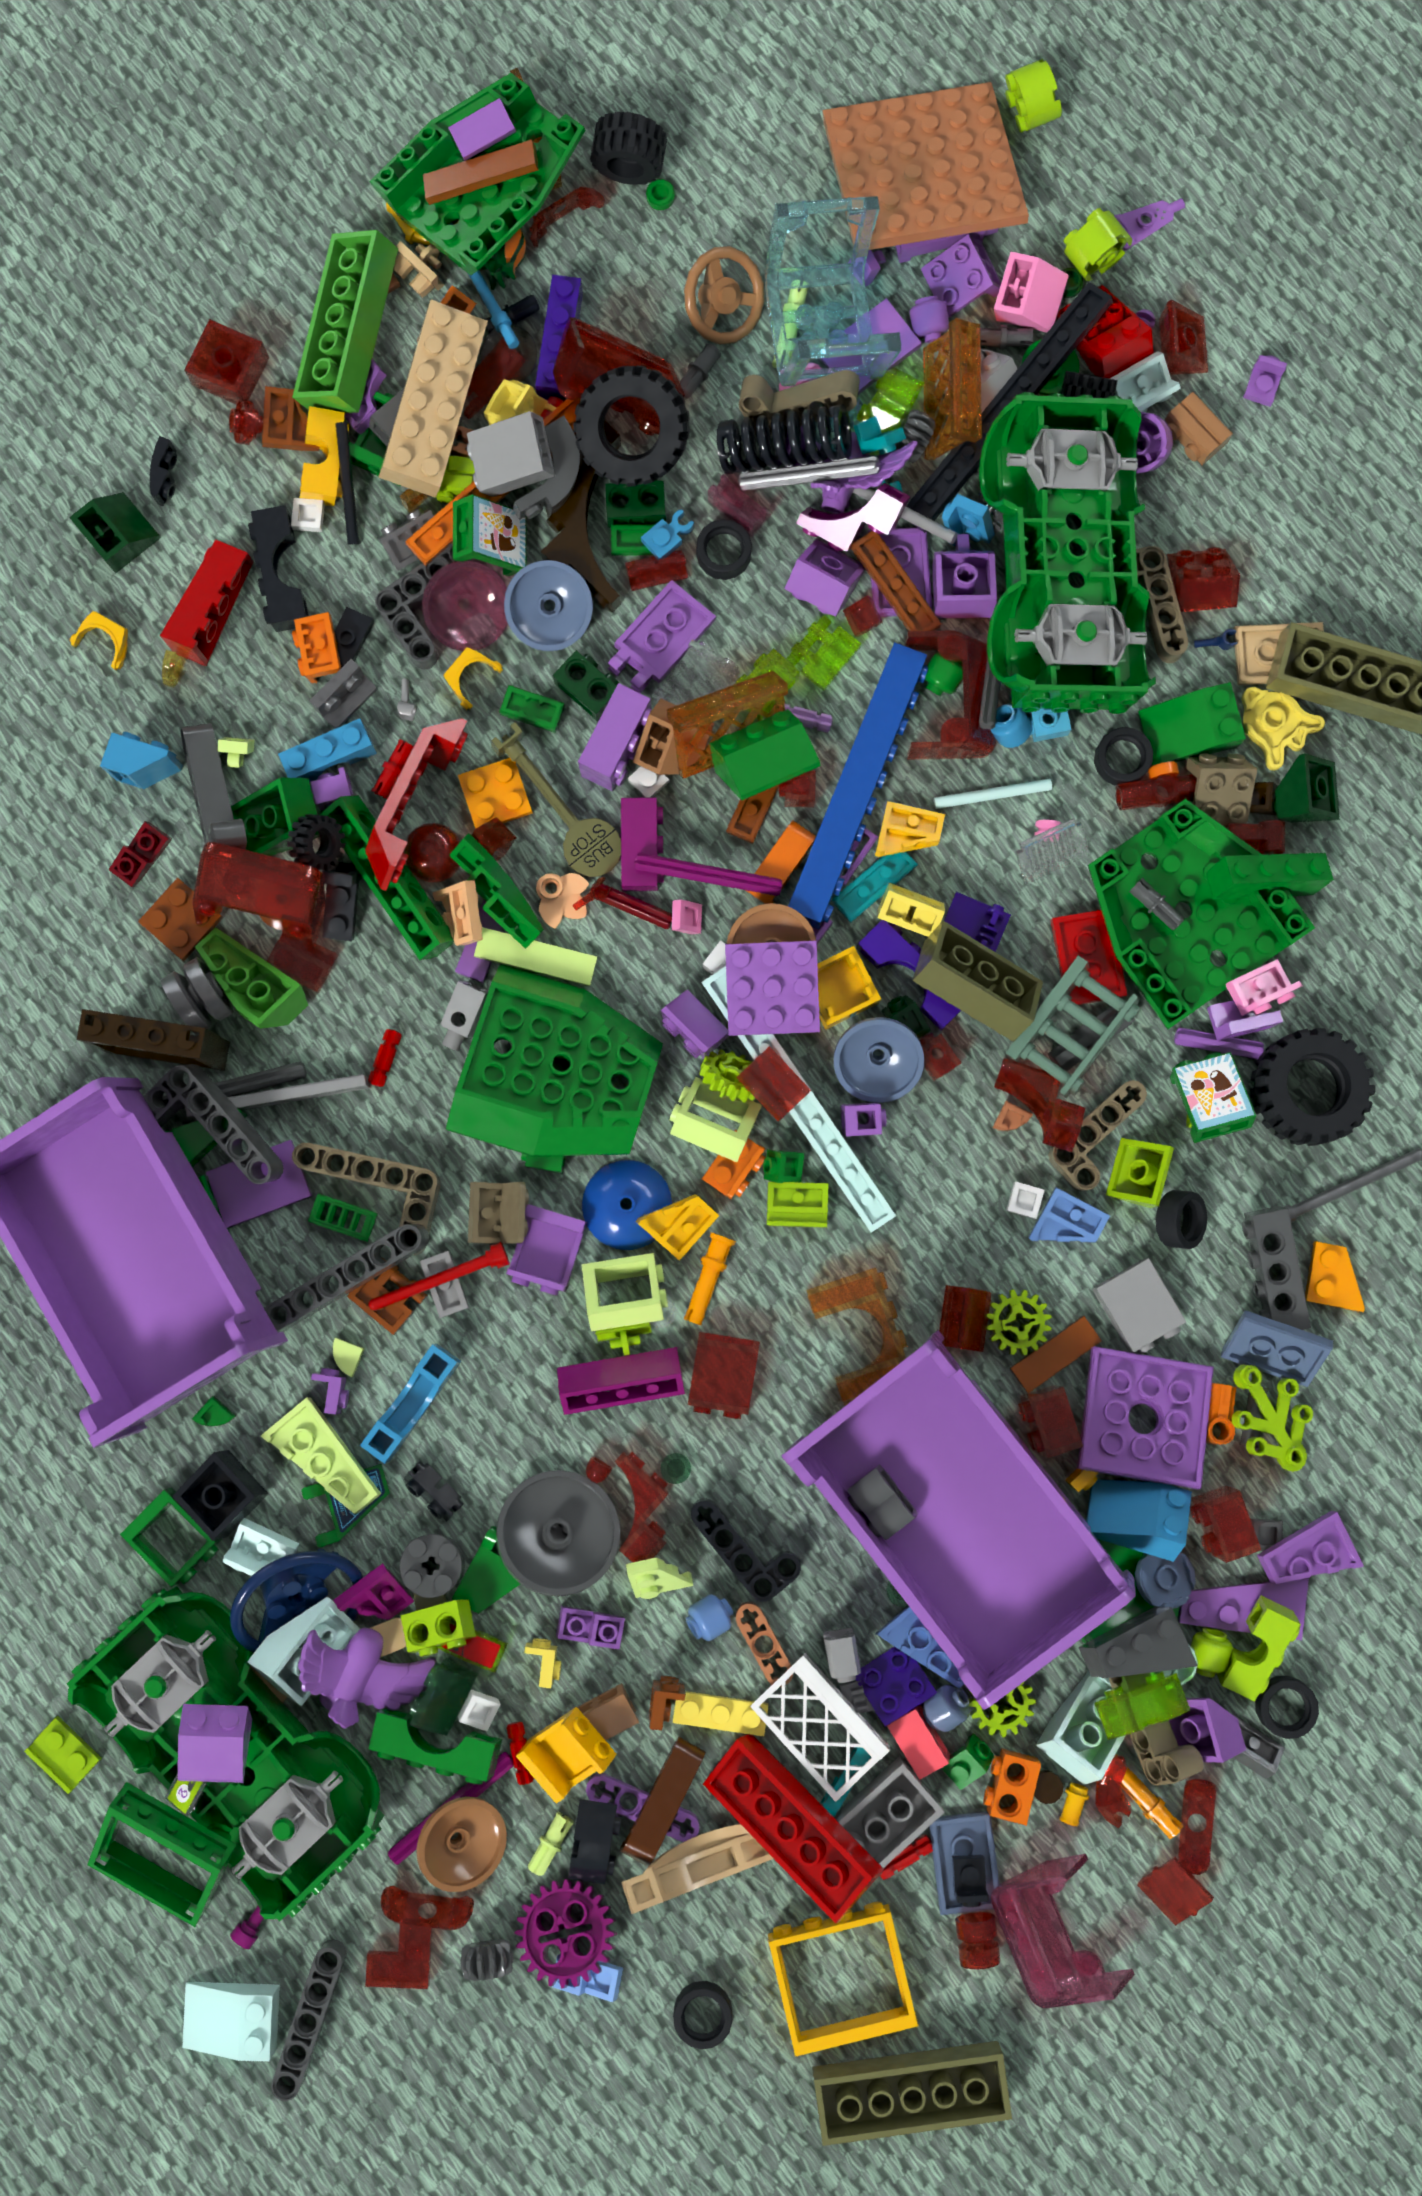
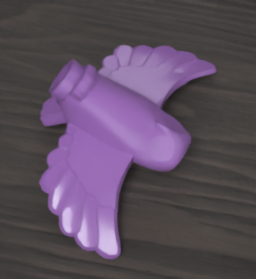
[786,426,918,514]
[298,1628,437,1729]

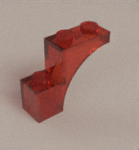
[994,1058,1086,1152]
[615,1451,669,1563]

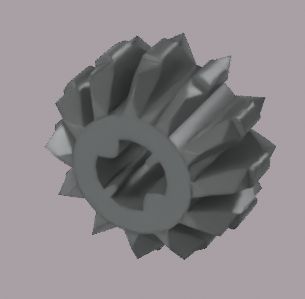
[893,409,936,463]
[460,1939,514,1981]

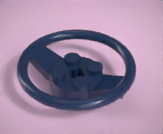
[230,1548,363,1653]

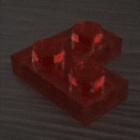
[365,1920,433,1989]

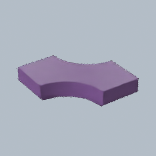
[344,358,387,435]

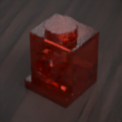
[920,1033,962,1082]

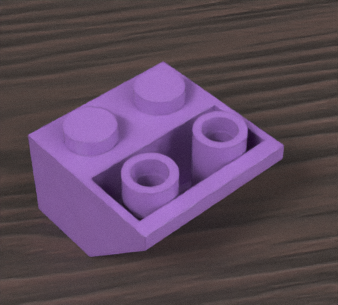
[661,990,729,1059]

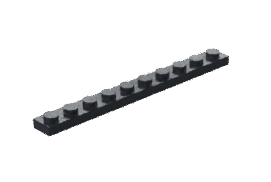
[906,282,1113,533]

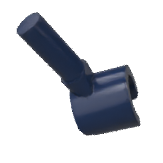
[1194,629,1238,650]

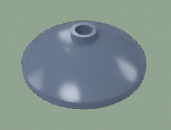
[504,560,593,651]
[834,1017,924,1103]

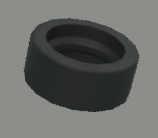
[696,519,752,580]
[1094,727,1153,787]
[1156,1190,1207,1249]
[1255,1675,1319,1739]
[673,1981,733,2049]

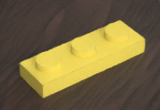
[673,1691,768,1736]

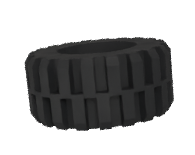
[573,365,690,487]
[1250,1028,1375,1146]

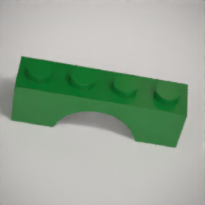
[1206,853,1334,899]
[368,1708,502,1784]

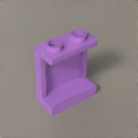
[506,1204,587,1296]

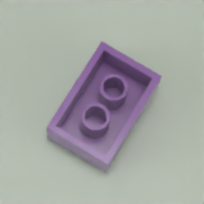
[578,683,652,792]

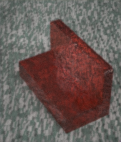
[939,1285,991,1352]

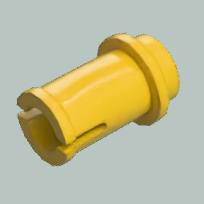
[1059,1782,1090,1826]

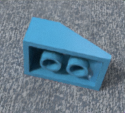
[1086,1479,1192,1562]

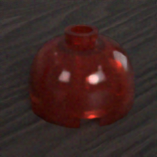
[404,823,460,883]

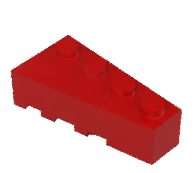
[160,539,253,666]

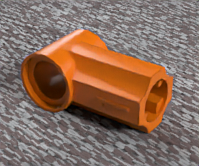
[1206,1383,1237,1445]

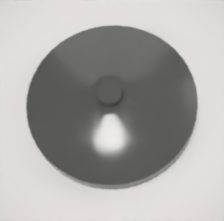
[496,1470,620,1597]

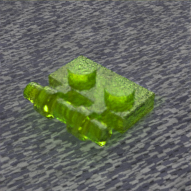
[785,615,861,691]

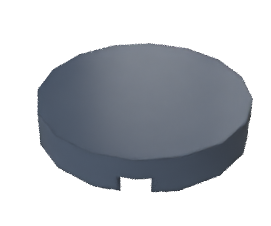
[1135,1552,1196,1609]

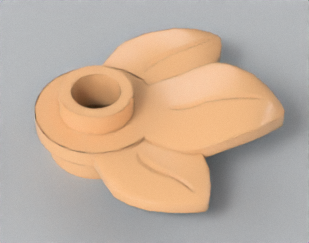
[536,873,589,929]

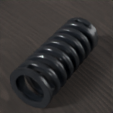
[717,404,852,475]

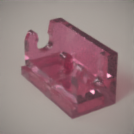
[708,474,771,537]

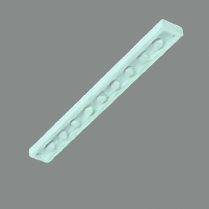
[701,966,896,1233]

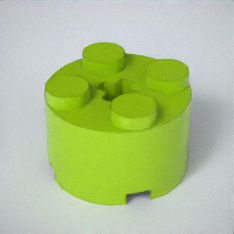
[1005,59,1062,133]
[1063,208,1133,281]

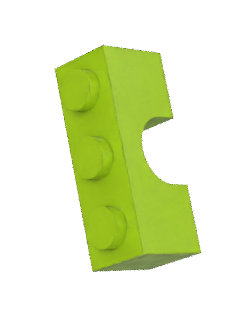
[1217,1595,1301,1702]

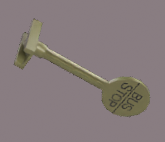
[491,722,621,877]

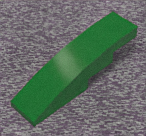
[449,833,544,949]

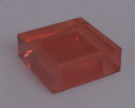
[843,595,883,637]

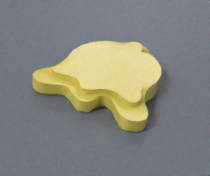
[1241,687,1325,771]

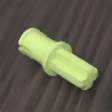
[528,1812,574,1876]

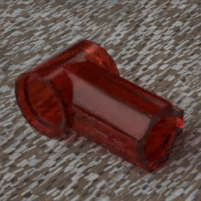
[1226,820,1285,854]

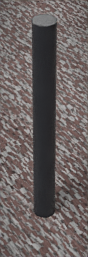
[335,422,359,545]

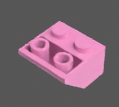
[994,252,1069,333]

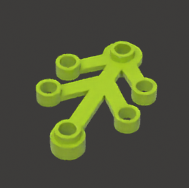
[1232,1365,1313,1472]

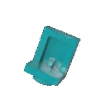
[854,417,906,455]

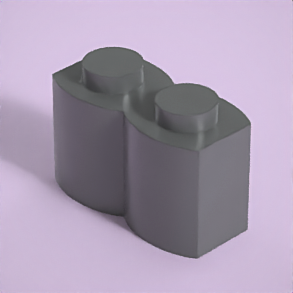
[847,1464,918,1540]

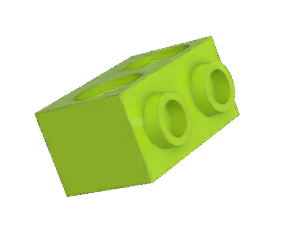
[400,1600,476,1657]

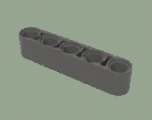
[271,1939,347,2101]

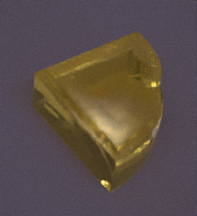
[162,650,184,688]

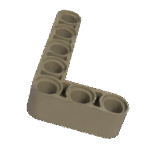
[292,1143,441,1256]

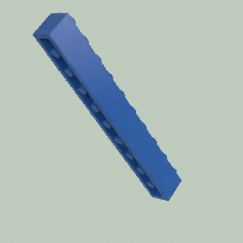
[788,642,928,930]

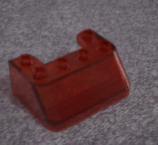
[553,317,685,436]

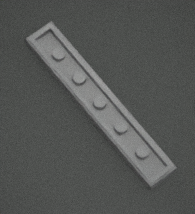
[185,1074,370,1119]

